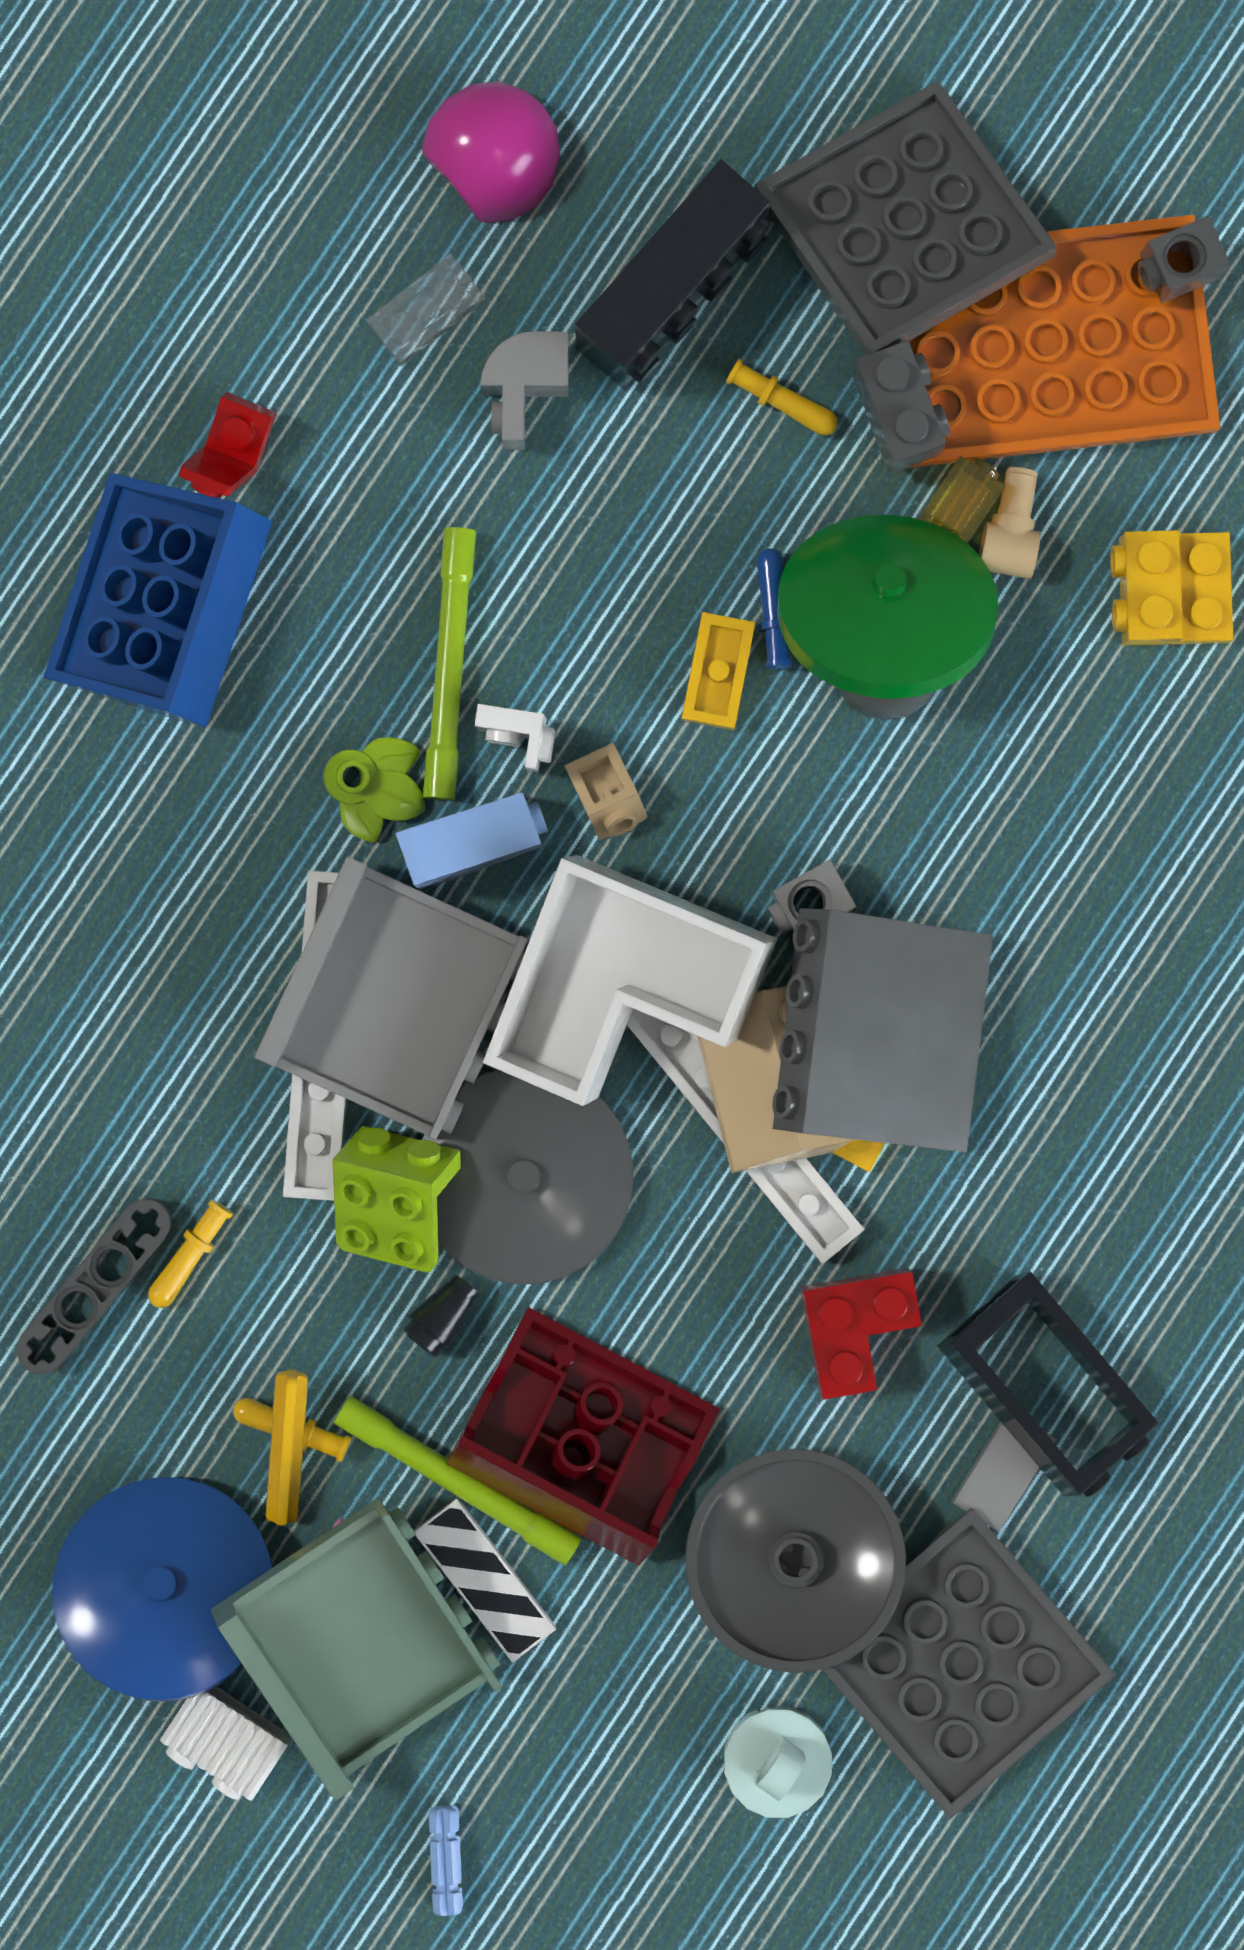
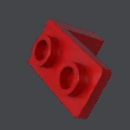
[178,392,277,497]

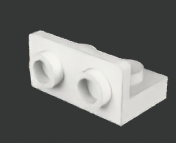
[475,704,555,773]

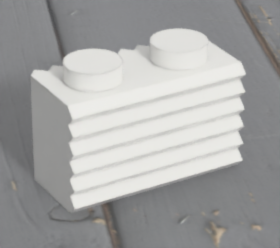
[160,1686,292,1801]

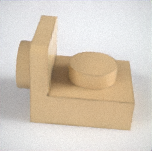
[564,743,647,840]

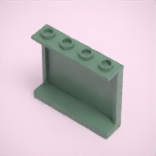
[210,1497,502,1801]

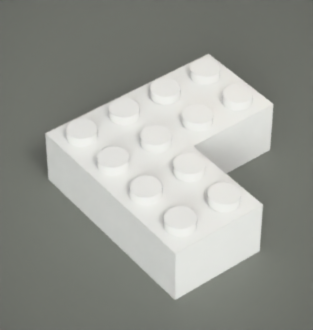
[483,855,777,1106]

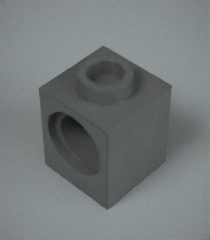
[1138,215,1231,304]

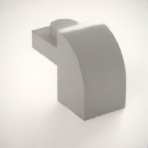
[481,331,569,450]

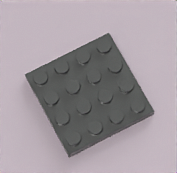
[755,80,1057,356]
[822,1508,1116,1819]

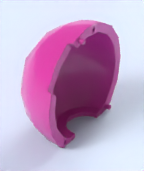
[422,81,560,223]

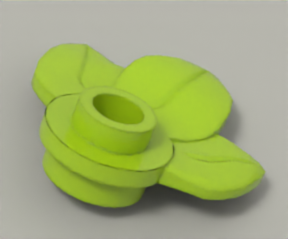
[323,737,425,843]

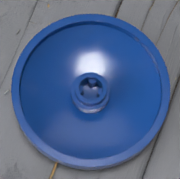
[52,1477,273,1701]

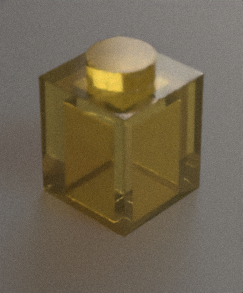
[919,455,1006,543]

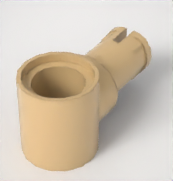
[978,467,1041,579]

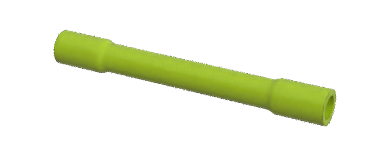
[423,527,476,801]
[333,1395,582,1566]

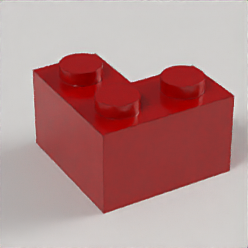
[800,1268,922,1400]

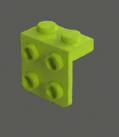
[332,1126,461,1273]

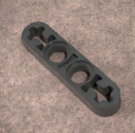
[16,1198,173,1375]

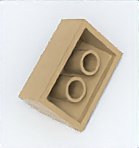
[698,986,853,1173]

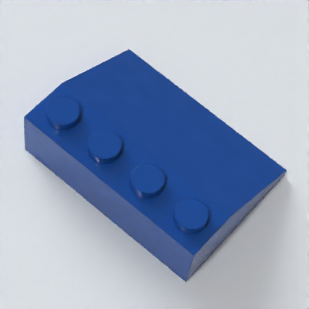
[44,473,273,728]

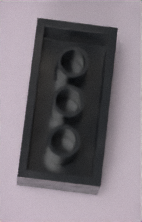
[575,159,771,391]

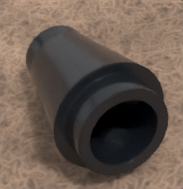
[402,1274,480,1358]

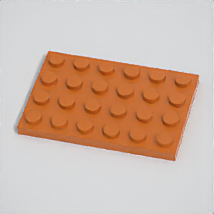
[908,214,1220,468]

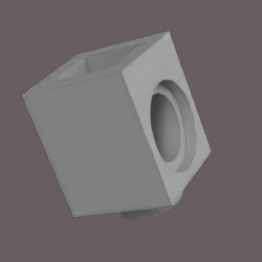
[767,860,856,935]

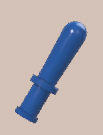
[757,548,792,670]

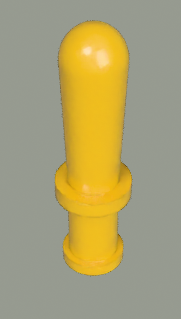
[726,358,838,436]
[148,1199,233,1308]
[233,1398,351,1463]

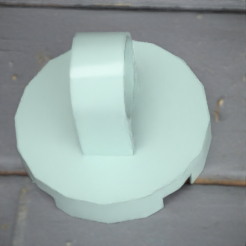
[724,1706,832,1818]

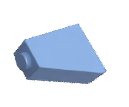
[395,792,548,891]

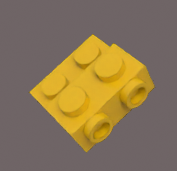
[1110,530,1233,646]

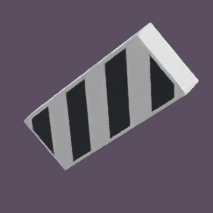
[414,1497,556,1663]

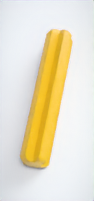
[266,1369,308,1526]

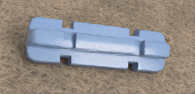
[428,1805,463,1916]

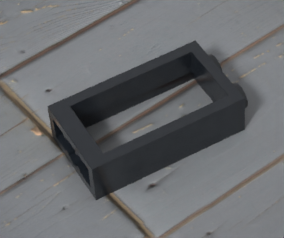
[937,1271,1158,1497]

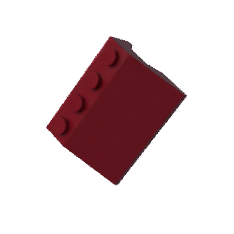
[446,1307,720,1566]

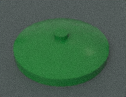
[777,514,998,699]

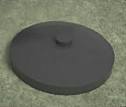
[422,1070,633,1284]
[685,1449,906,1673]

